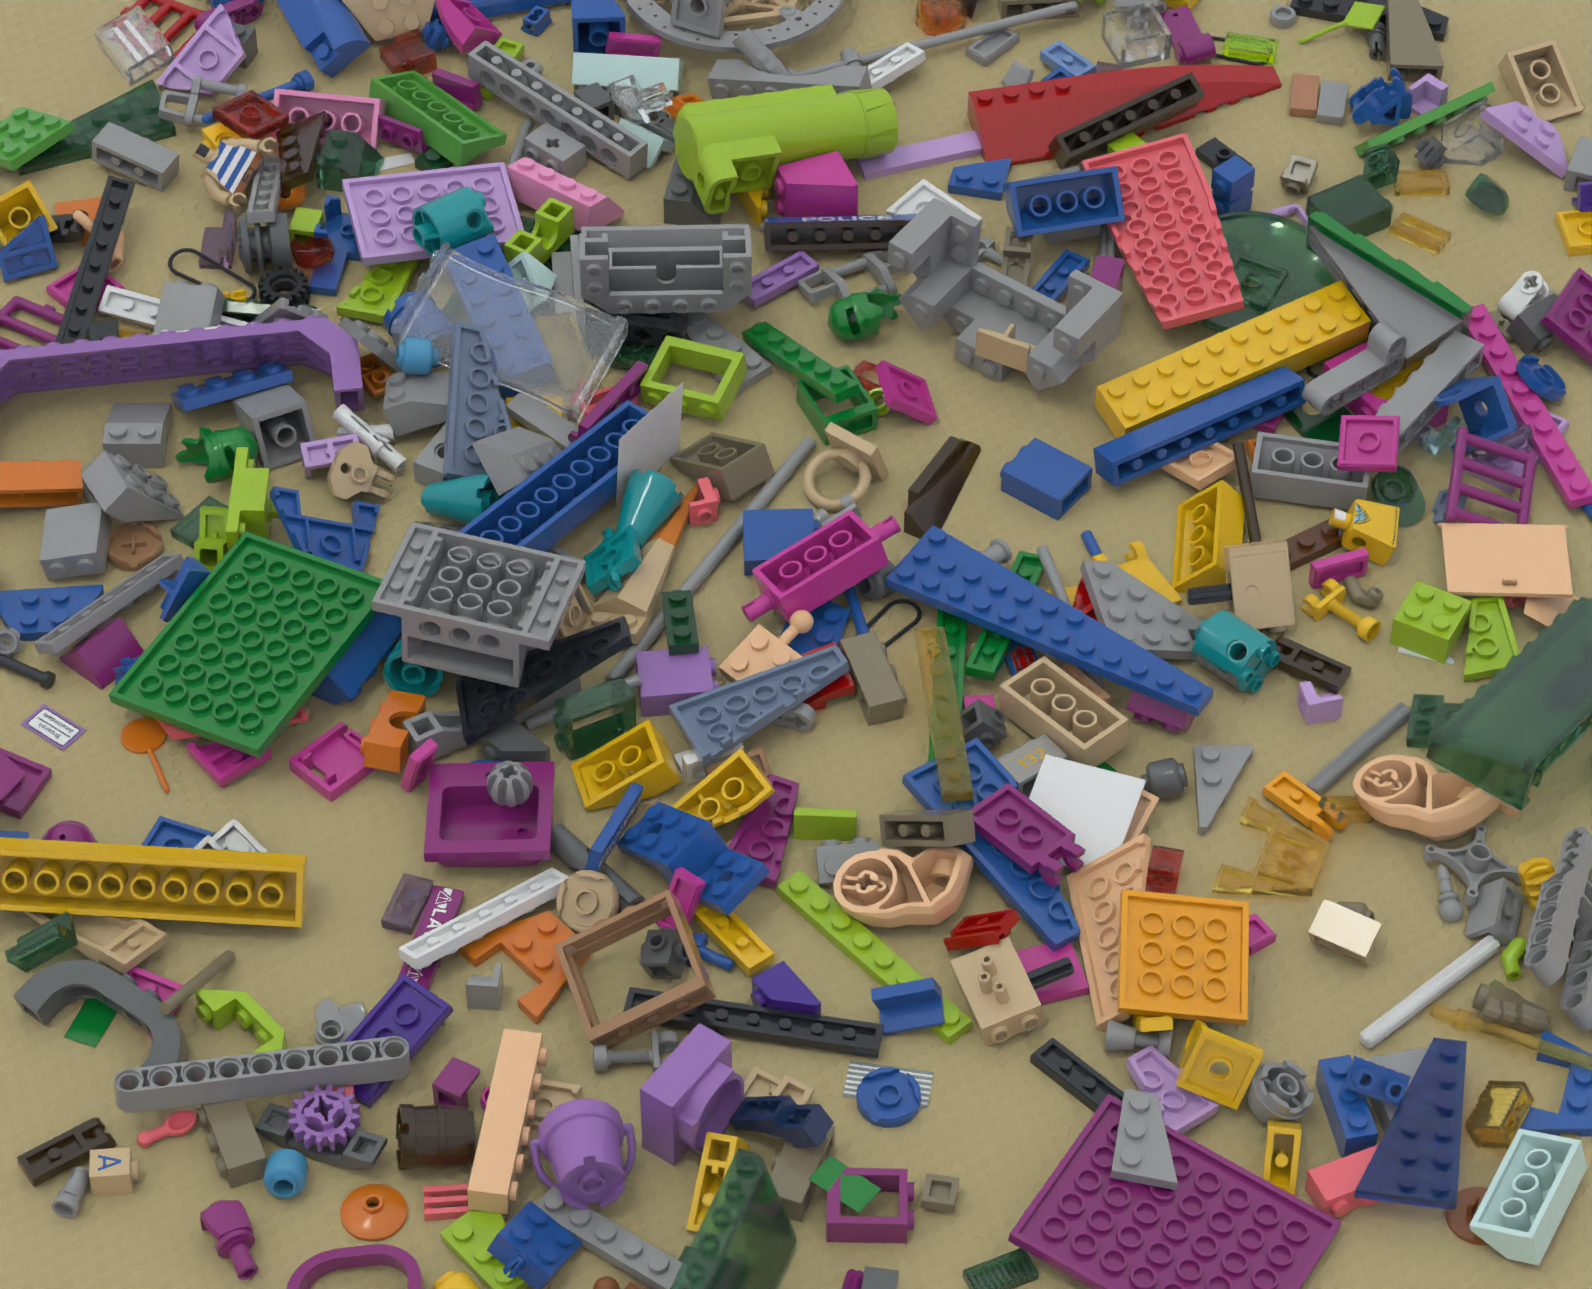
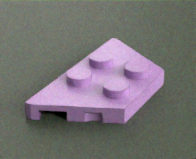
[156,4,246,97]
[1479,101,1568,179]

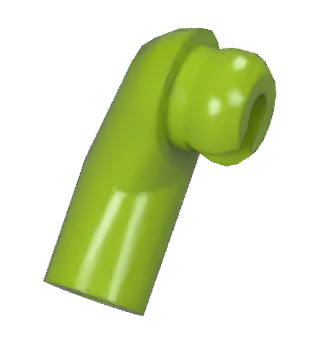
[1501,937,1527,981]

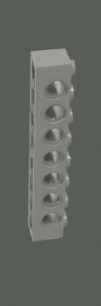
[468,40,648,180]

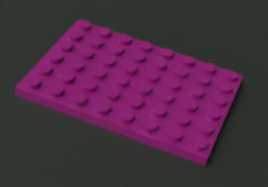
[1008,1094,1342,1289]

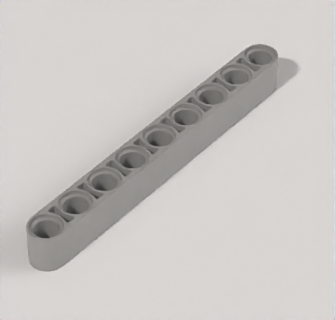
[114,1036,410,1113]

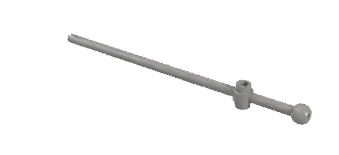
[787,1,1078,76]

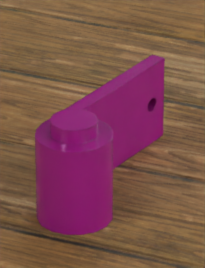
[1158,5,1216,65]

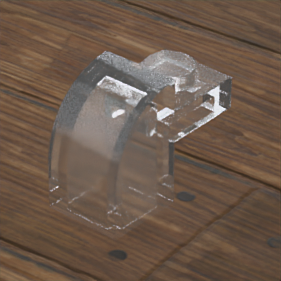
[609,75,673,124]

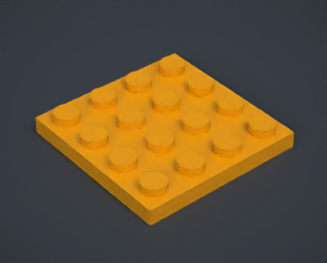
[1117,889,1249,1025]

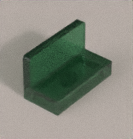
[5,912,78,973]

